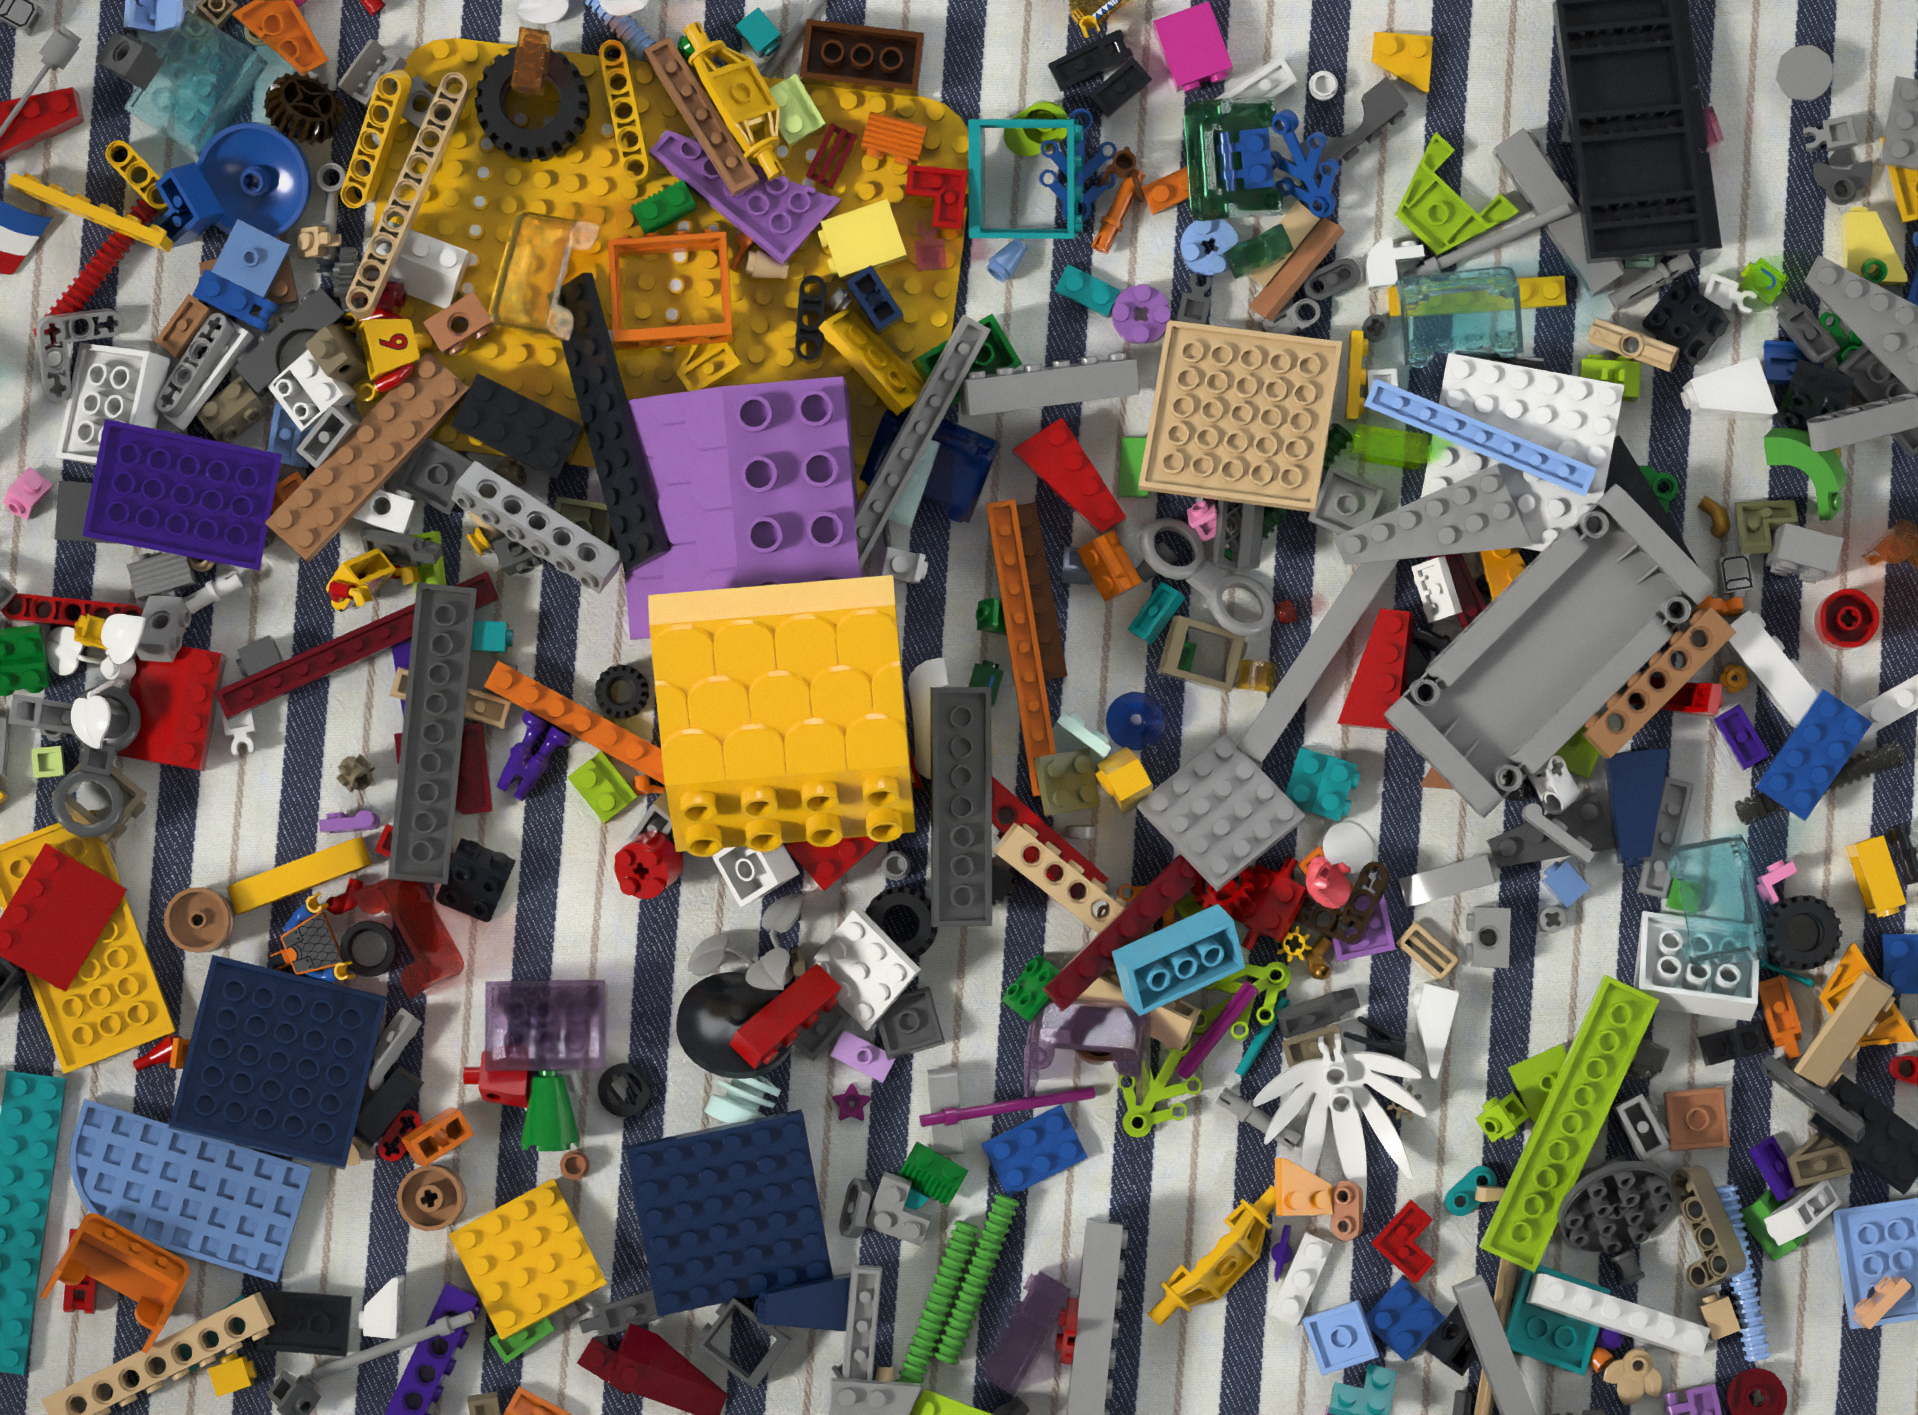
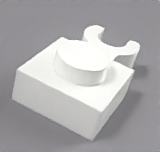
[1703,273,1757,314]
[221,708,256,757]

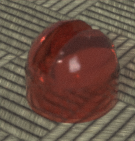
[1275,598,1298,624]

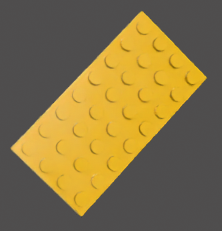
[0,809,177,1074]

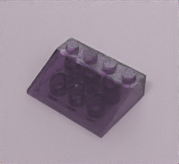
[485,980,608,1071]

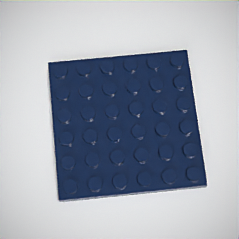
[168,955,387,1170]
[625,1109,833,1317]

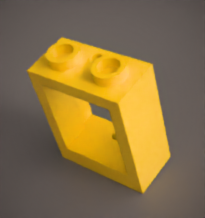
[1845,835,1906,917]

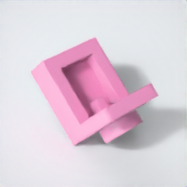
[4,467,53,520]
[1187,499,1230,542]
[1756,859,1798,905]

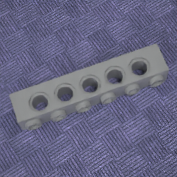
[451,460,621,594]

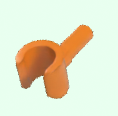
[729,232,756,272]
[633,775,665,796]

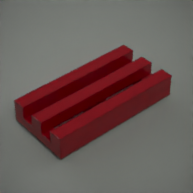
[806,123,858,190]

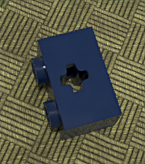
[846,265,904,335]

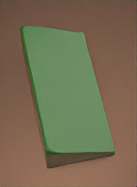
[1118,437,1149,498]

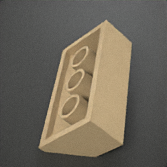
[1793,968,1896,1088]

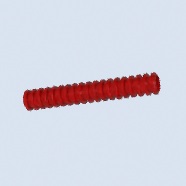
[32,198,159,345]

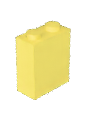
[817,199,907,281]

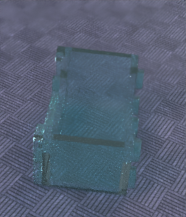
[1395,266,1524,368]

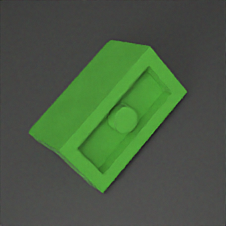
[1740,1188,1810,1261]

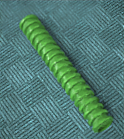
[934,1193,1020,1365]
[895,1220,980,1383]

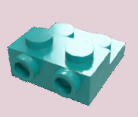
[1285,747,1361,822]

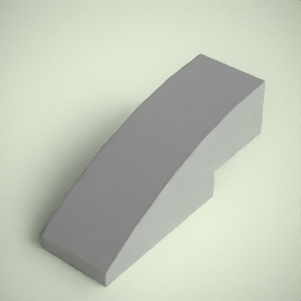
[1398,855,1495,907]

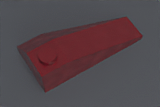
[606,1322,728,1415]

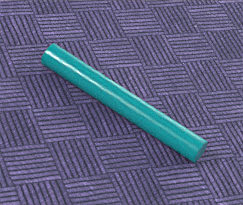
[1234,995,1290,1078]

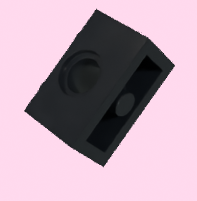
[1425,1303,1478,1376]

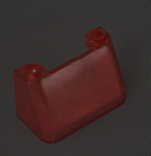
[352,878,464,999]

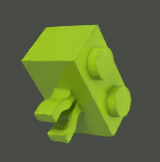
[1578,354,1641,402]

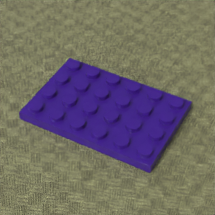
[82,419,282,571]

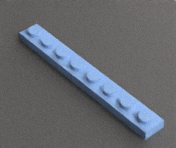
[1364,378,1597,497]

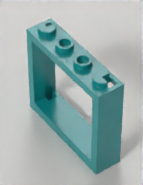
[968,119,1083,239]

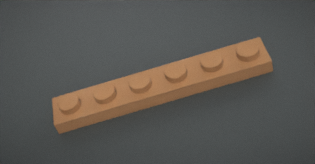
[644,37,759,197]

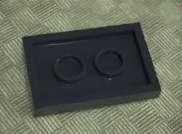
[257,1289,353,1357]

